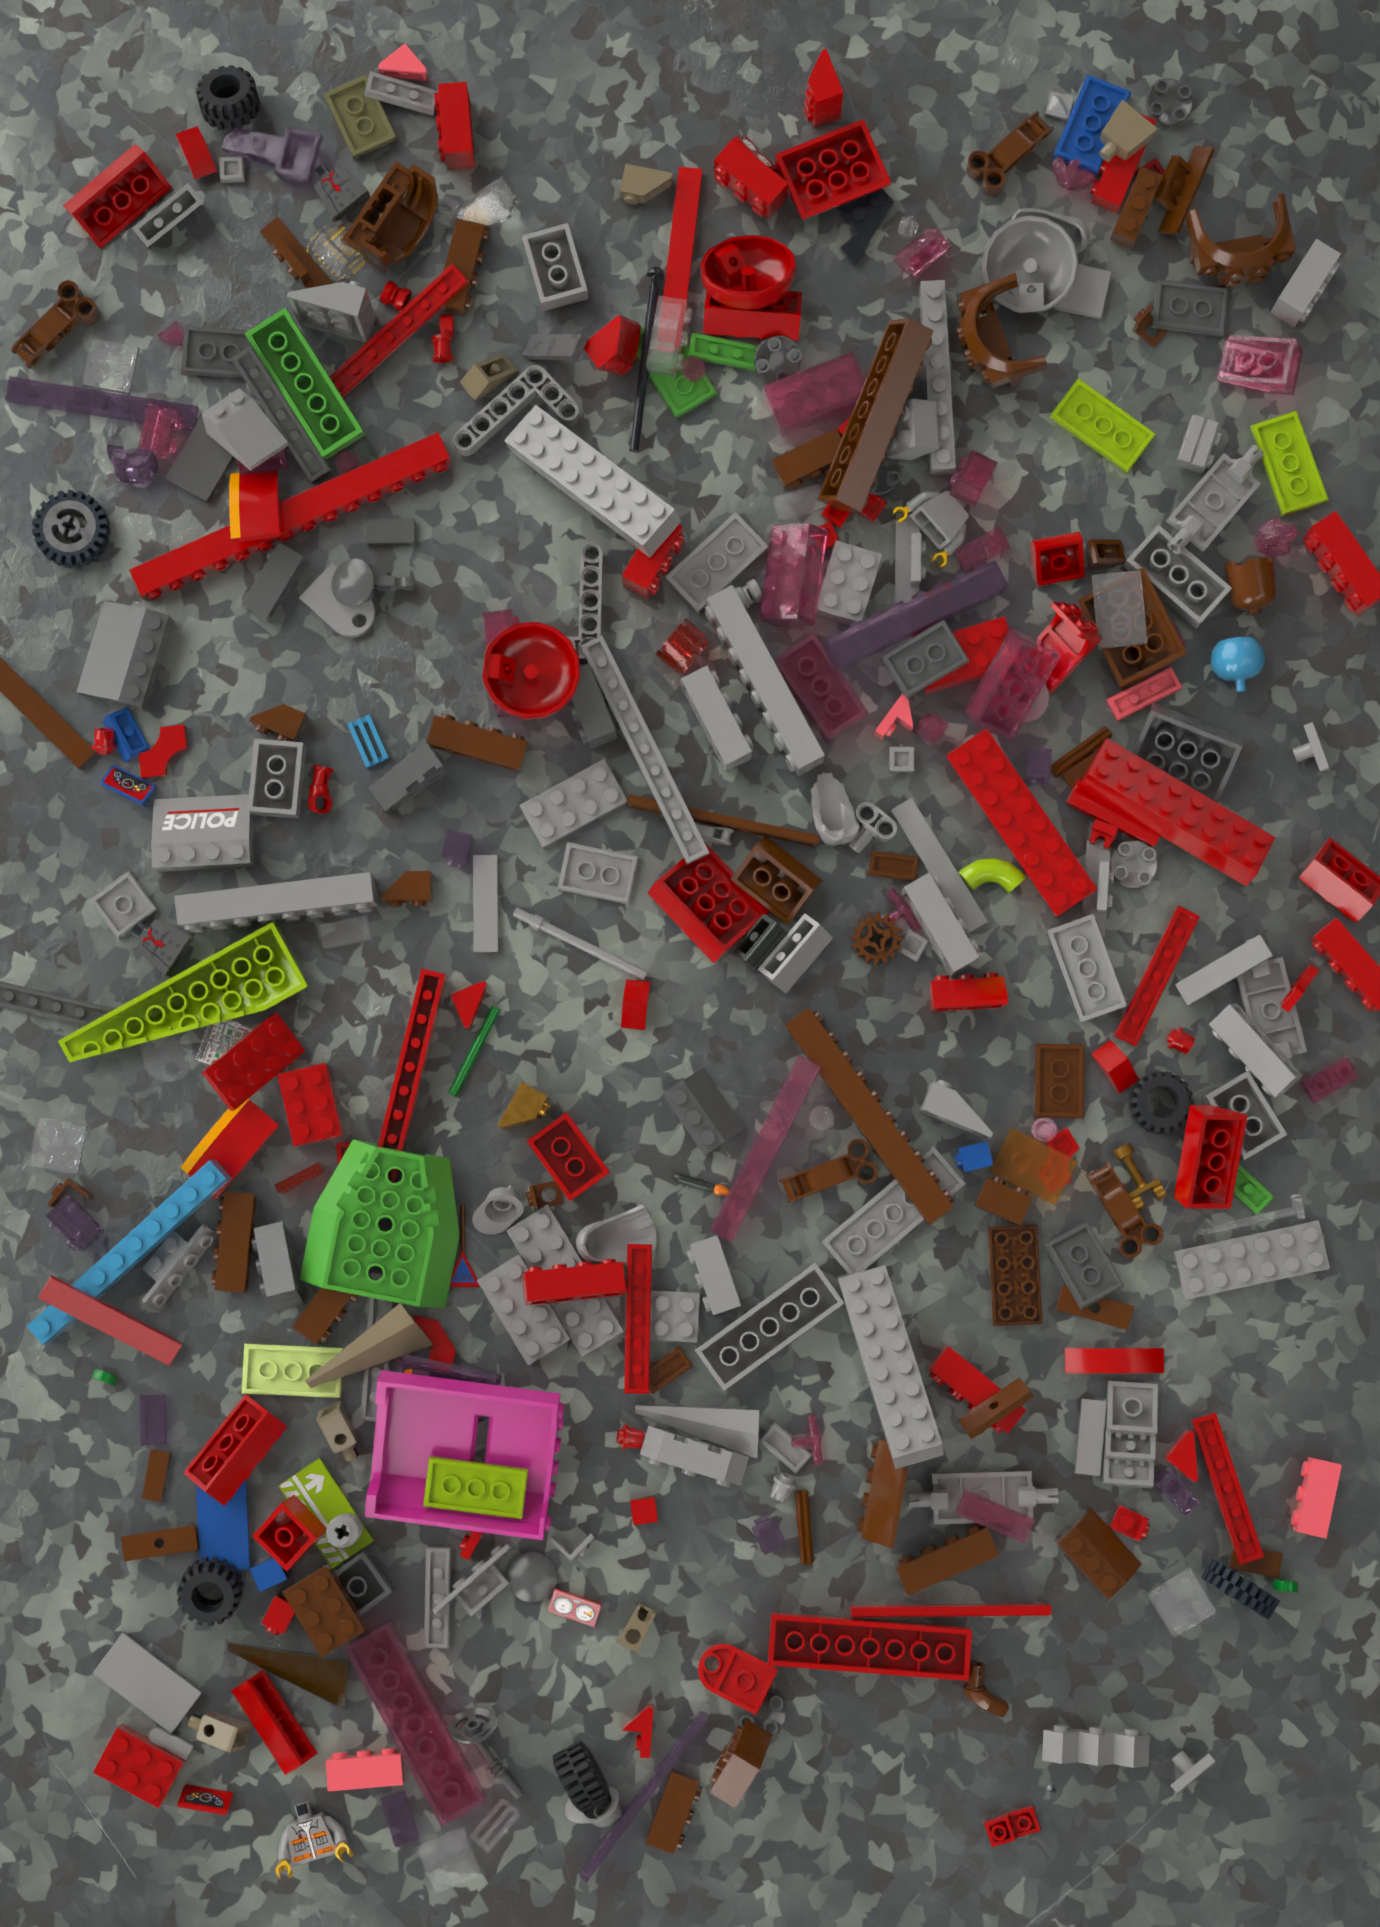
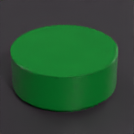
[91,1369,118,1386]
[1273,1579,1298,1592]

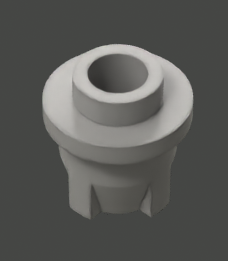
[770,1472,797,1503]

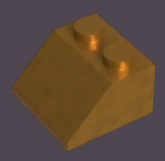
[498,1082,551,1130]

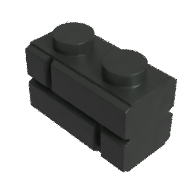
[733,913,788,973]

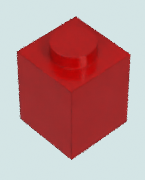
[261,1594,295,1636]

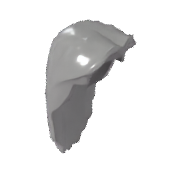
[811,772,860,846]

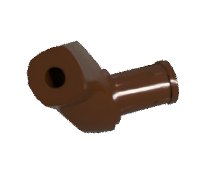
[963,1661,1009,1718]

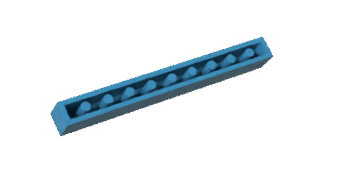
[27,1160,232,1345]

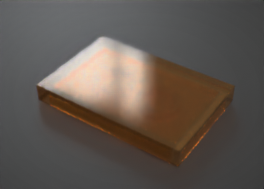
[990,1128,1078,1206]

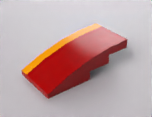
[229,467,281,543]
[180,1099,280,1200]

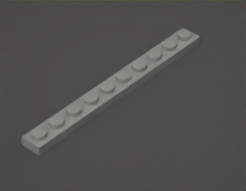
[581,636,709,864]

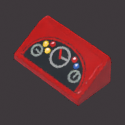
[177,1784,233,1815]

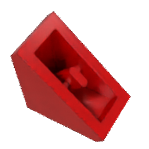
[621,979,650,1030]
[451,981,488,1030]
[1091,1040,1139,1094]
[1163,1430,1198,1482]

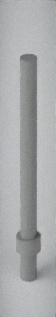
[513,907,648,981]

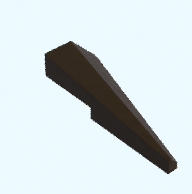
[228,1642,351,1709]

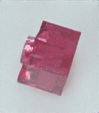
[913,712,949,747]

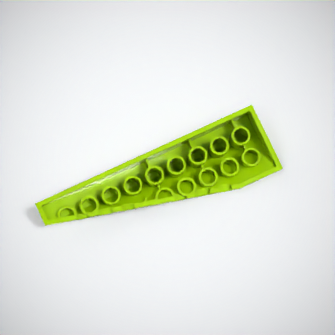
[58,922,308,1062]

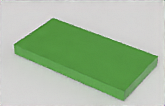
[637,317,717,420]

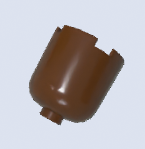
[1225,557,1276,615]

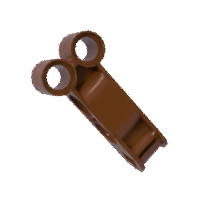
[966,111,1054,197]
[11,280,100,369]
[779,1138,878,1203]
[1086,1161,1163,1258]

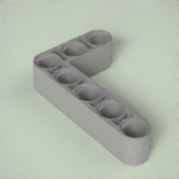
[454,365,580,456]
[566,542,604,663]

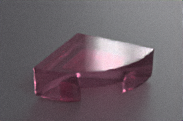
[158,321,184,345]

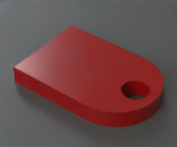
[698,1644,779,1715]

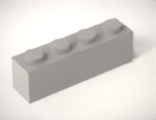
[1209,1003,1303,1097]

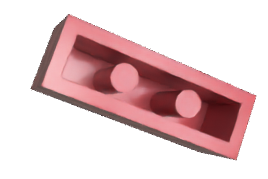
[1291,1457,1342,1539]
[325,1747,405,1791]

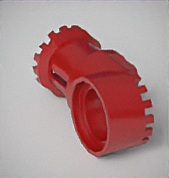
[431,314,454,364]
[307,765,334,814]

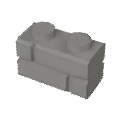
[1175,415,1222,473]

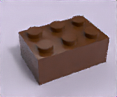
[283,1563,368,1658]
[709,1720,773,1808]

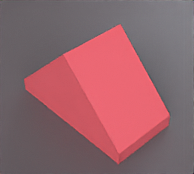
[378,44,428,82]

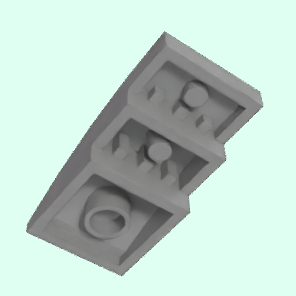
[1103,1381,1158,1488]

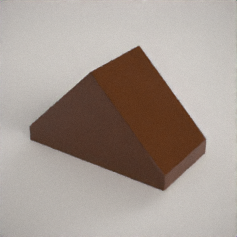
[1084,539,1126,571]

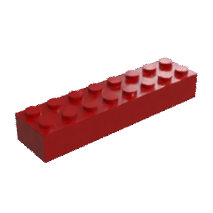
[946,728,1097,918]
[1078,738,1276,886]
[767,1611,972,1681]

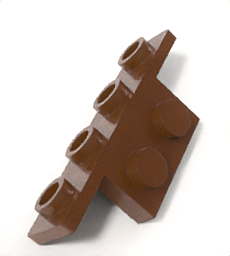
[1154,146,1215,235]
[260,217,333,289]

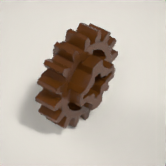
[850,912,904,965]

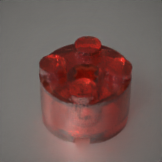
[655,618,710,674]

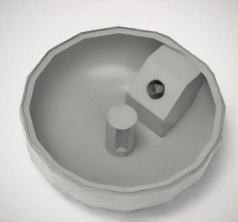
[981,216,1078,313]

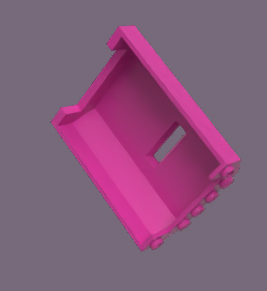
[364,1370,564,1540]

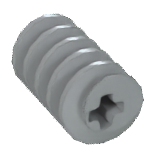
[326,1513,363,1548]

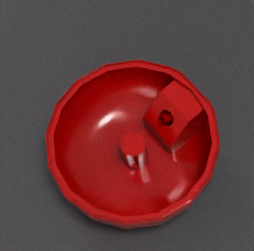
[700,235,796,310]
[482,622,580,720]

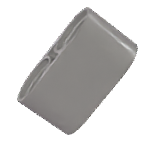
[849,802,897,853]

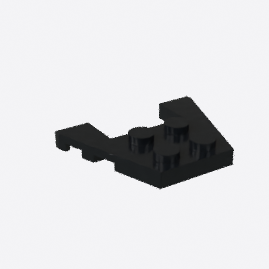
[835,188,894,266]

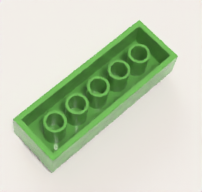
[245,308,366,460]

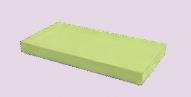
[242,1344,344,1398]

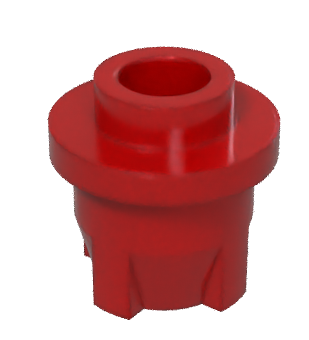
[92,727,117,755]
[1166,1027,1196,1055]
[616,1424,645,1449]

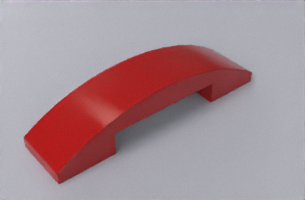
[1064,1348,1164,1373]

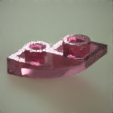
[955,526,1011,571]
[1301,1056,1359,1104]

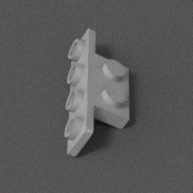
[895,515,926,611]
[1082,840,1114,938]
[142,1224,217,1311]
[432,1543,512,1617]

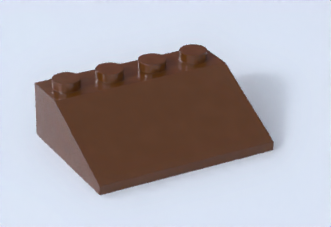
[1077,567,1187,690]
[857,1438,909,1548]

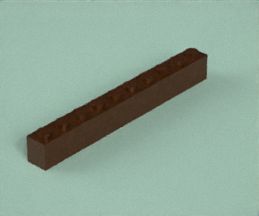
[785,1008,954,1226]

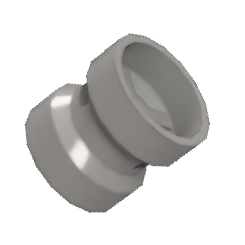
[735,579,764,610]

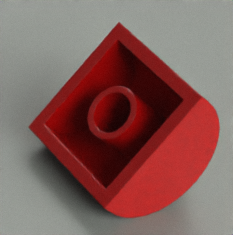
[1030,531,1085,586]

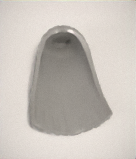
[1012,208,1090,254]
[576,1205,657,1265]

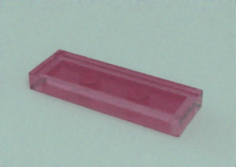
[955,1490,1034,1543]

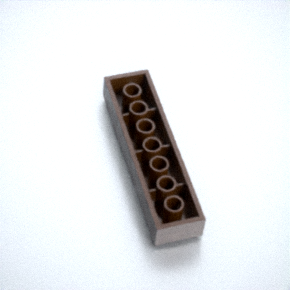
[817,318,934,512]

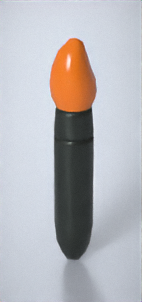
[672,1173,731,1195]

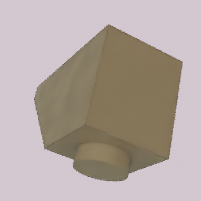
[620,164,673,205]
[460,353,518,400]

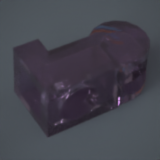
[1154,1466,1200,1517]

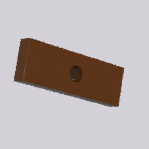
[1055,1286,1134,1330]
[958,1377,1034,1439]
[121,1524,199,1562]

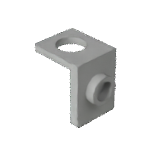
[550,1532,595,1561]

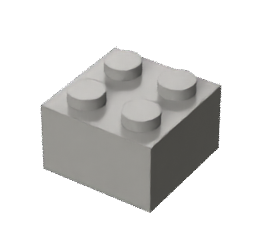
[886,399,939,461]

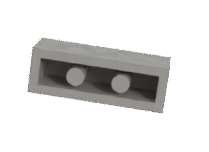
[132,183,204,248]
[758,914,833,994]
[687,1235,741,1315]

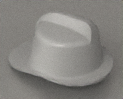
[472,1185,524,1235]
[565,1787,622,1827]

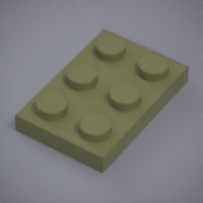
[323,74,397,159]

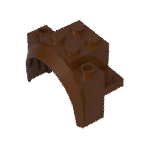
[342,161,438,274]
[1186,193,1296,288]
[956,272,1047,388]

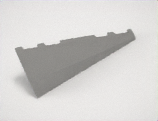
[635,1405,759,1458]

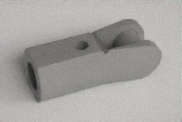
[694,821,735,846]
[149,1727,195,1760]

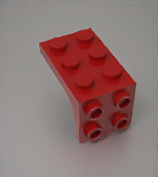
[1019,602,1103,695]

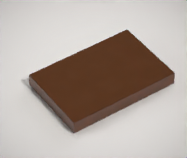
[1034,1044,1085,1118]

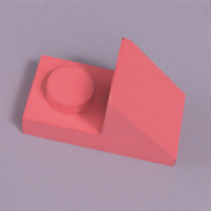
[874,694,913,740]

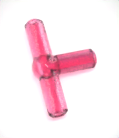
[883,888,921,932]
[791,1415,823,1465]

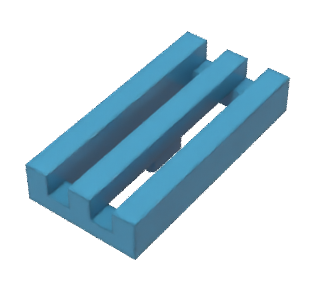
[347,714,389,769]

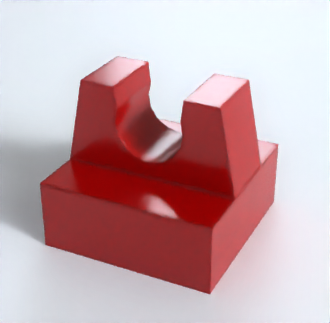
[1089,818,1118,850]

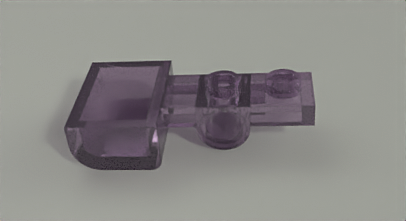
[222,127,323,185]

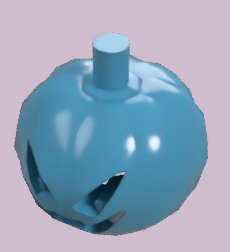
[1211,637,1265,693]

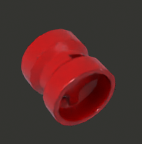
[380,280,412,311]

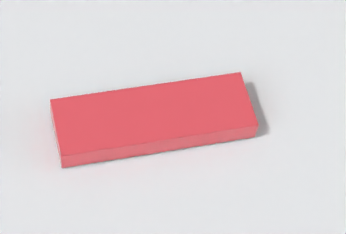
[1106,667,1183,722]

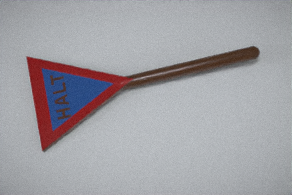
[449,1203,480,1287]

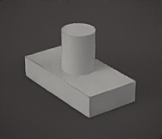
[1293,722,1330,773]
[1170,1750,1216,1795]

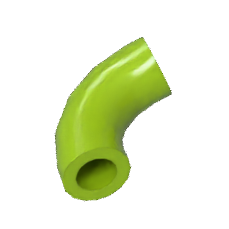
[958,858,1027,893]

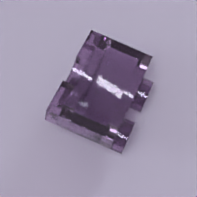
[107,444,159,485]

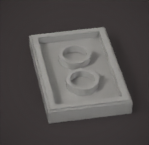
[557,842,639,905]

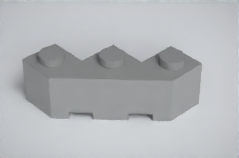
[640,1426,749,1487]
[1042,1725,1150,1768]

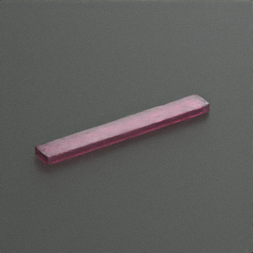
[710,1055,822,1242]

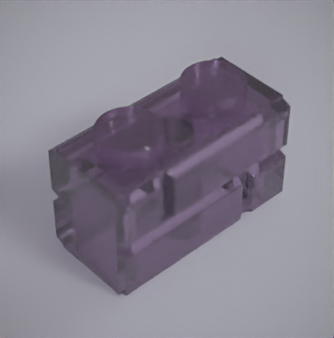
[46,1195,105,1251]

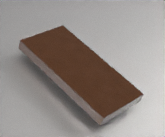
[987,1225,1043,1326]

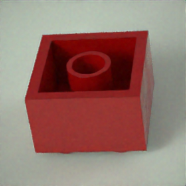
[252,1495,327,1572]

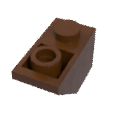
[249,704,309,742]
[382,871,433,907]

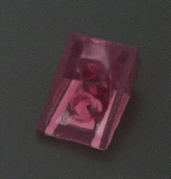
[1217,335,1303,395]

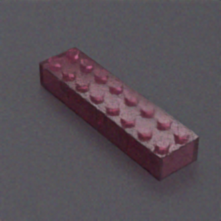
[344,1620,487,1827]

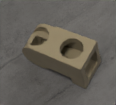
[617,1602,657,1653]

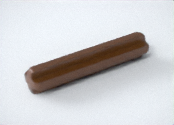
[1049,726,1112,777]
[795,1490,814,1565]

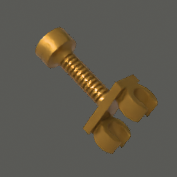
[1113,1142,1167,1211]

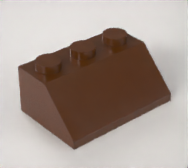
[730,836,823,925]
[1054,1508,1142,1600]

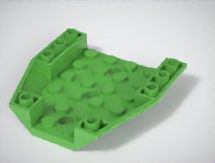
[300,1139,460,1308]

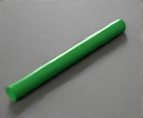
[448,1006,500,1097]

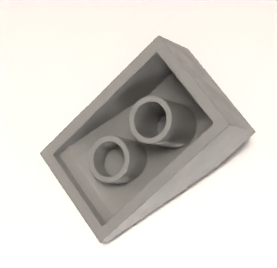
[201,388,288,471]
[919,1080,993,1140]

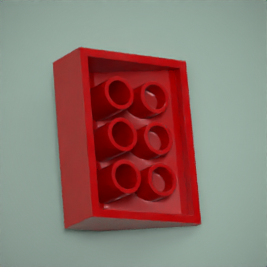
[775,119,891,220]
[647,841,771,963]

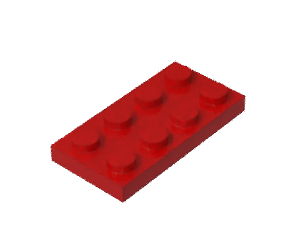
[202,1012,305,1111]

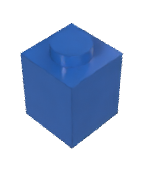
[954,1141,993,1173]
[250,1558,291,1592]

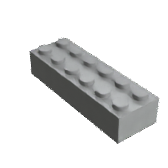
[695,1263,844,1391]

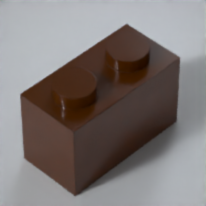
[973,1176,1033,1226]

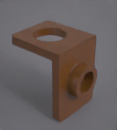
[1132,304,1168,347]
[47,1179,94,1208]
[526,1181,563,1210]

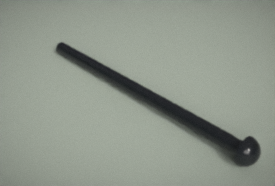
[629,266,665,452]

